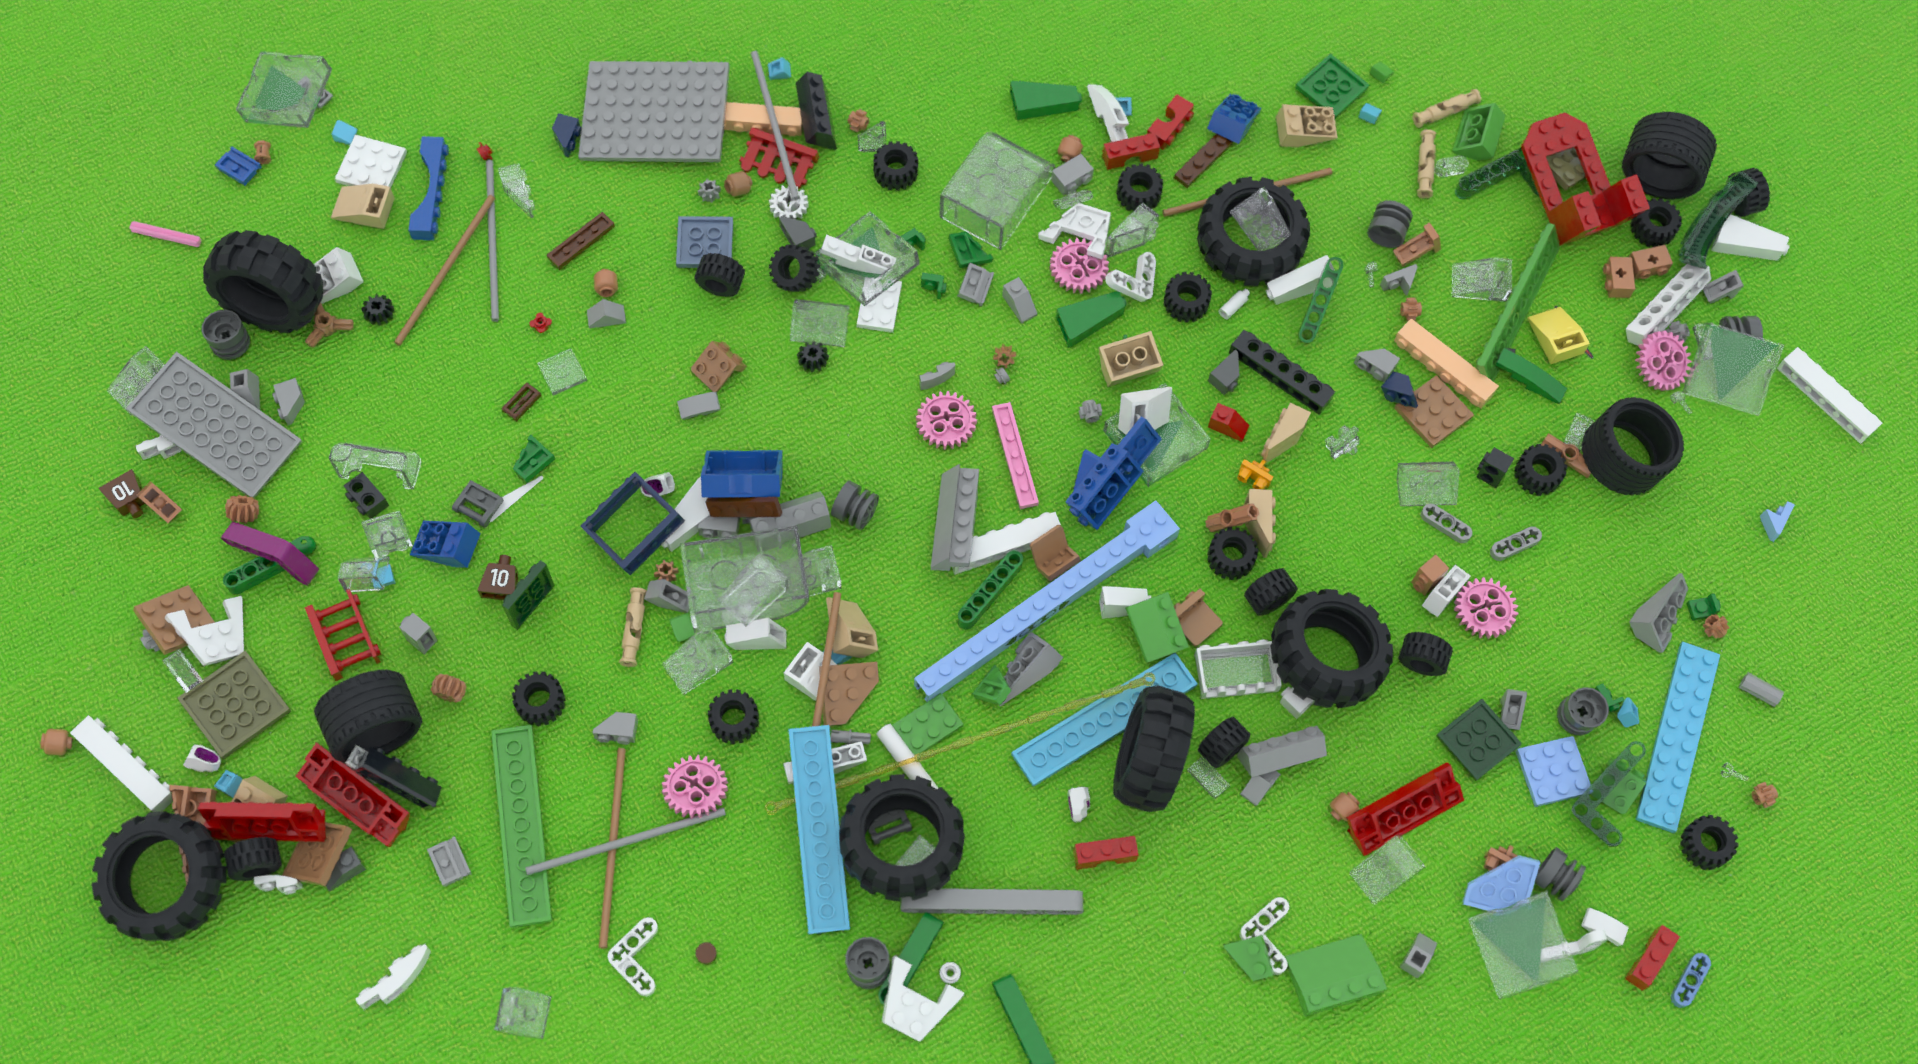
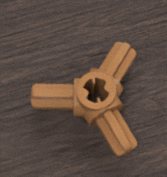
[305,303,354,347]

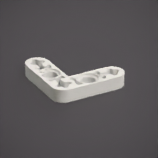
[1105,252,1156,302]
[1240,897,1289,975]
[608,918,658,997]
[1540,929,1608,963]

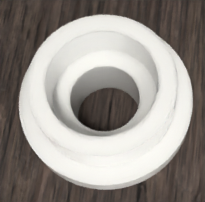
[940,962,961,984]

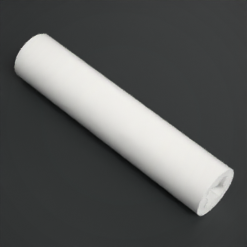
[876,724,938,789]

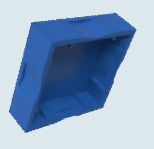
[701,450,783,497]

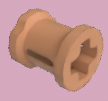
[254,140,271,164]

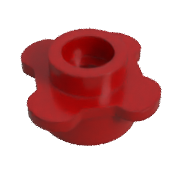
[477,142,493,160]
[529,313,552,333]

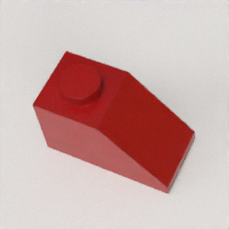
[1208,403,1250,442]

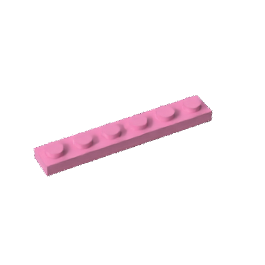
[992,402,1039,509]

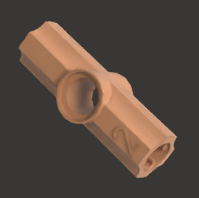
[1541,433,1591,478]
[1205,503,1259,532]

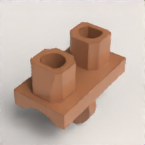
[1484,845,1518,871]

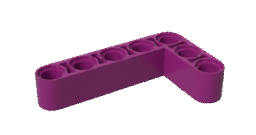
[220,521,319,586]

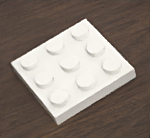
[335,135,407,187]

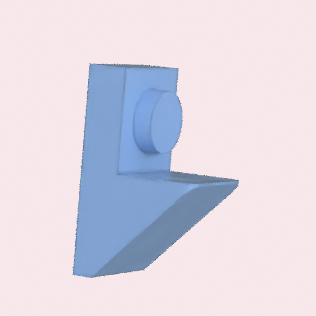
[1760,501,1794,542]

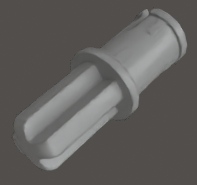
[831,729,871,745]

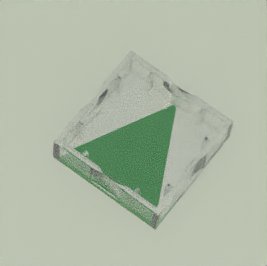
[236,51,332,128]
[815,211,920,306]
[1682,322,1784,416]
[1103,383,1211,487]
[1468,891,1579,1000]

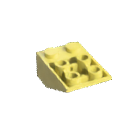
[1527,307,1590,364]

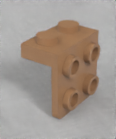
[691,341,746,392]
[1030,525,1081,581]
[1174,589,1223,646]

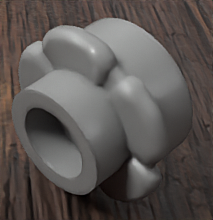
[994,367,1011,385]

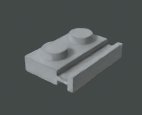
[957,263,994,306]
[427,836,472,887]

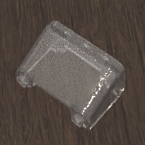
[328,442,421,490]

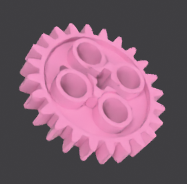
[1050,238,1109,294]
[1635,331,1692,391]
[916,391,977,450]
[1454,577,1518,639]
[662,755,728,819]

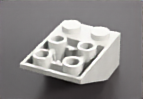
[314,247,363,304]
[1118,387,1172,435]
[784,642,837,701]

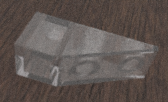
[498,163,536,218]

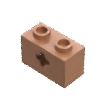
[1629,245,1673,279]
[1603,257,1635,298]
[137,481,182,523]
[1411,555,1449,596]

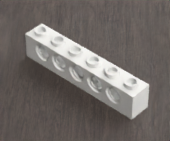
[1626,264,1711,345]

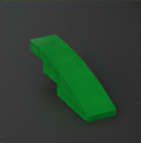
[1495,348,1567,404]

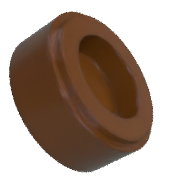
[696,943,717,965]

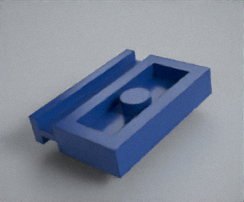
[215,146,261,186]

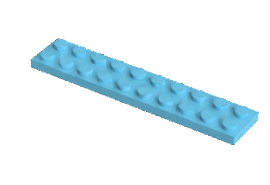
[1635,642,1720,833]
[1011,653,1197,787]
[789,725,850,934]

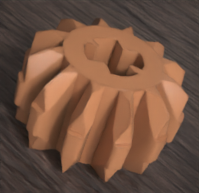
[225,495,259,524]
[431,674,467,703]

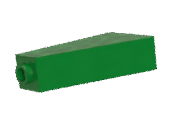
[1010,81,1082,120]
[1056,291,1127,348]

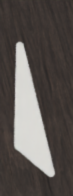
[490,476,543,522]

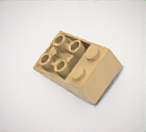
[1276,104,1337,147]
[331,183,395,229]
[1261,403,1311,463]
[1244,489,1276,558]
[826,597,878,658]
[230,776,288,843]

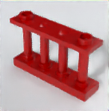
[305,589,382,681]

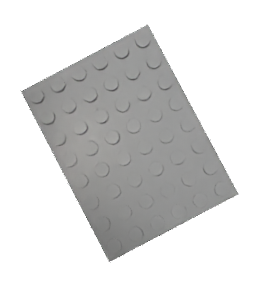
[578,61,730,162]

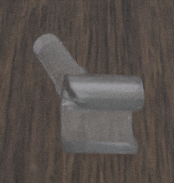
[1365,261,1378,288]
[1670,391,1693,415]
[1721,763,1749,782]

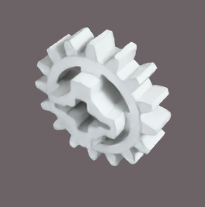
[769,186,809,219]

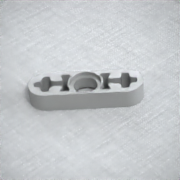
[1421,504,1472,543]
[1490,527,1542,561]

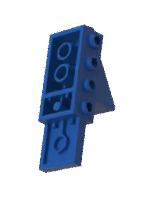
[1065,416,1162,530]

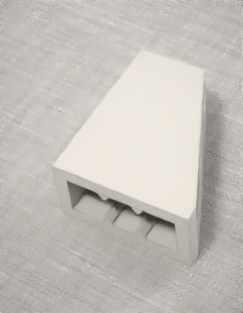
[1099,586,1151,619]
[725,618,786,650]

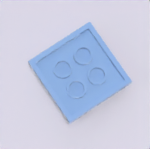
[1516,736,1593,807]

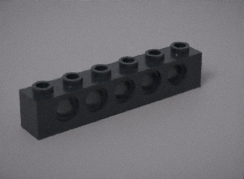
[1229,330,1335,415]

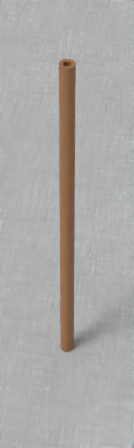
[1163,168,1332,217]
[394,195,495,346]
[812,592,841,727]
[599,748,626,949]

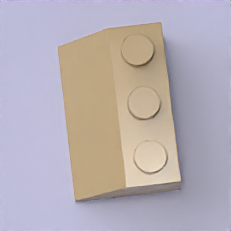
[1099,331,1163,387]

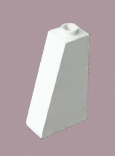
[1711,213,1789,261]
[1266,255,1338,305]
[662,477,710,552]

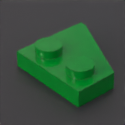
[948,231,993,268]
[513,435,555,483]

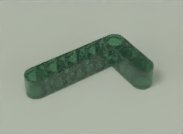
[1455,148,1539,200]
[1572,741,1646,847]

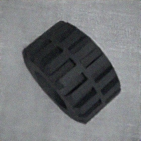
[873,141,918,191]
[1117,163,1163,213]
[1726,168,1770,217]
[1631,198,1682,247]
[769,244,820,292]
[694,253,745,297]
[1164,272,1212,323]
[1514,444,1567,496]
[1207,527,1258,580]
[1244,568,1298,616]
[1398,632,1453,676]
[512,671,566,726]
[708,689,759,744]
[1198,716,1251,768]
[1680,815,1738,870]
[224,837,282,881]

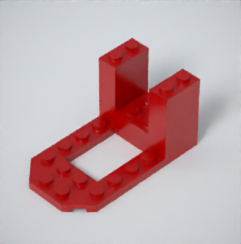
[1521,112,1650,246]

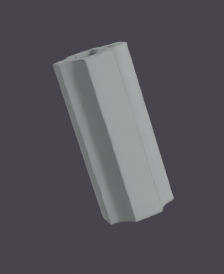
[1739,672,1784,707]

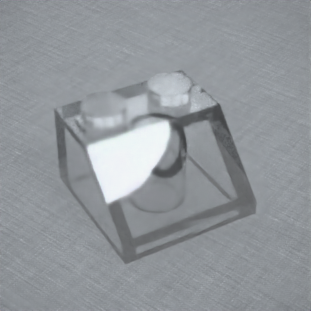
[362,511,413,557]
[338,556,390,592]
[494,987,551,1039]

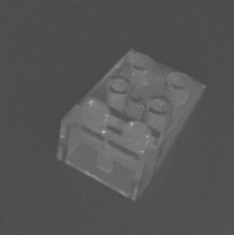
[1230,187,1291,251]
[1452,257,1512,302]
[107,346,165,415]
[776,545,842,602]
[662,625,733,695]
[1349,835,1426,905]

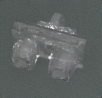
[1325,425,1359,460]

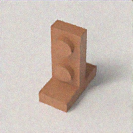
[1393,223,1441,267]

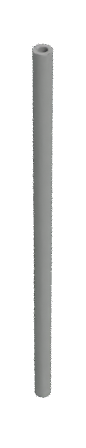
[751,51,799,201]
[486,160,499,322]
[525,807,726,875]

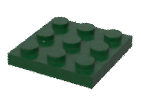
[502,560,555,630]
[1436,699,1522,781]

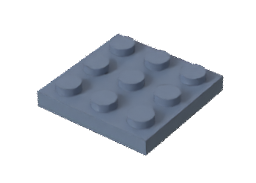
[676,216,733,268]

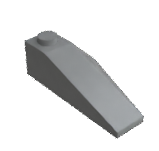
[1630,573,1688,653]
[999,632,1063,706]

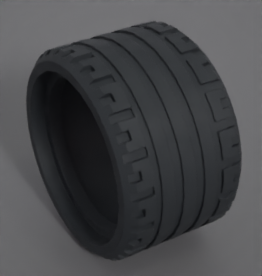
[1622,112,1717,200]
[1582,397,1684,495]
[314,670,422,763]

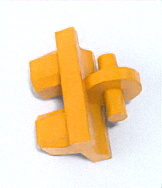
[1237,459,1273,490]

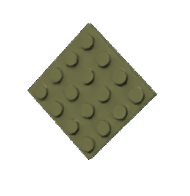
[178,650,291,760]

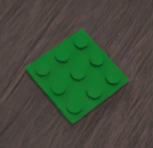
[1295,54,1370,119]

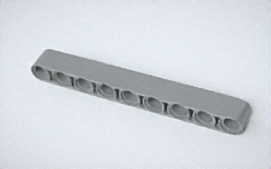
[901,889,1083,915]

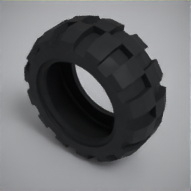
[1197,176,1310,287]
[203,230,323,333]
[1270,589,1393,708]
[1113,685,1195,812]
[839,774,965,902]
[91,811,227,942]

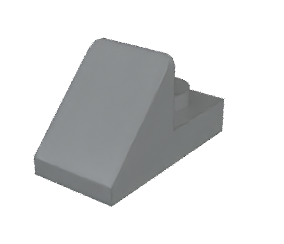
[1380,264,1417,296]
[1703,270,1744,304]
[1500,689,1527,730]
[1240,771,1280,807]

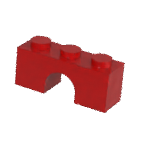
[1147,94,1194,150]
[1102,132,1160,170]
[1073,836,1139,870]
[1625,924,1680,991]

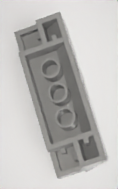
[931,464,979,571]

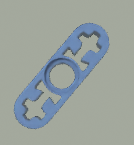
[1671,953,1711,1008]

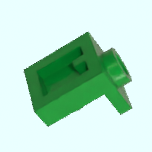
[897,228,926,252]
[921,272,947,300]
[1686,593,1721,621]
[1594,683,1624,713]

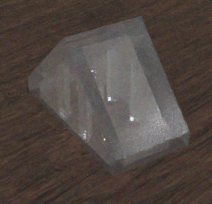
[858,121,886,152]
[163,649,204,693]

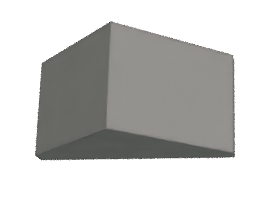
[587,299,626,328]

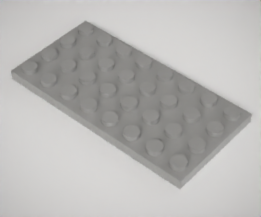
[126,351,302,498]

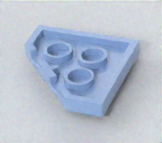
[1462,855,1540,914]

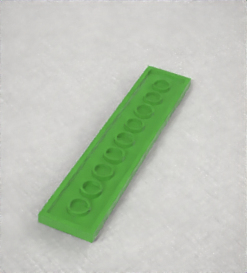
[1477,223,1560,382]
[491,725,552,928]

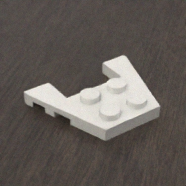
[1038,203,1111,260]
[165,596,244,666]
[882,956,964,1041]

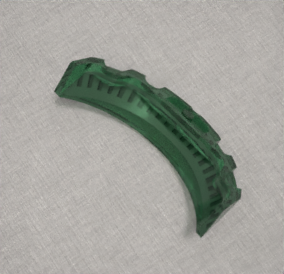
[1677,171,1758,269]

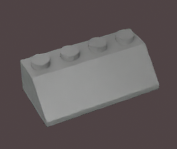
[748,491,831,551]
[1237,726,1327,777]

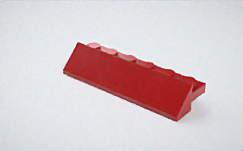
[295,742,410,847]
[1346,762,1464,856]
[198,801,326,842]

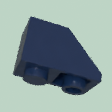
[552,113,582,158]
[1381,371,1418,408]

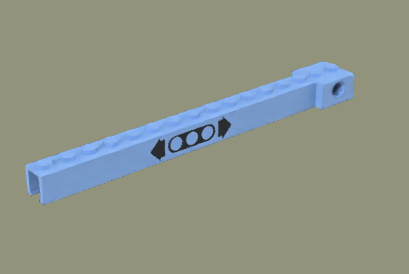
[914,501,1180,702]

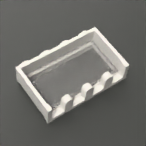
[1194,640,1282,699]

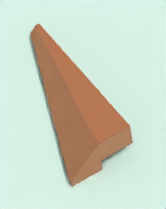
[169,785,217,888]

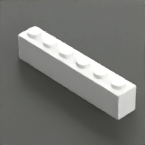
[1777,347,1882,444]
[952,512,1061,574]
[70,715,173,812]

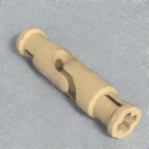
[1412,89,1481,127]
[1417,130,1436,198]
[619,587,647,667]

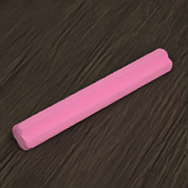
[130,221,201,247]

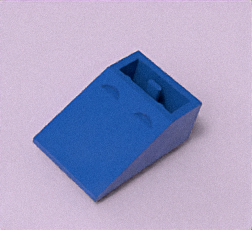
[1207,94,1261,144]
[410,521,481,568]

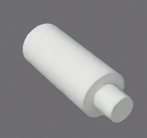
[1219,289,1250,319]

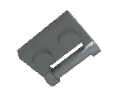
[452,480,504,528]
[868,810,912,845]

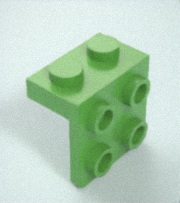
[1591,757,1646,814]

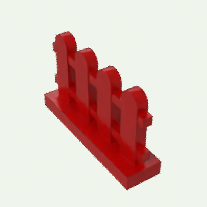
[739,127,819,190]

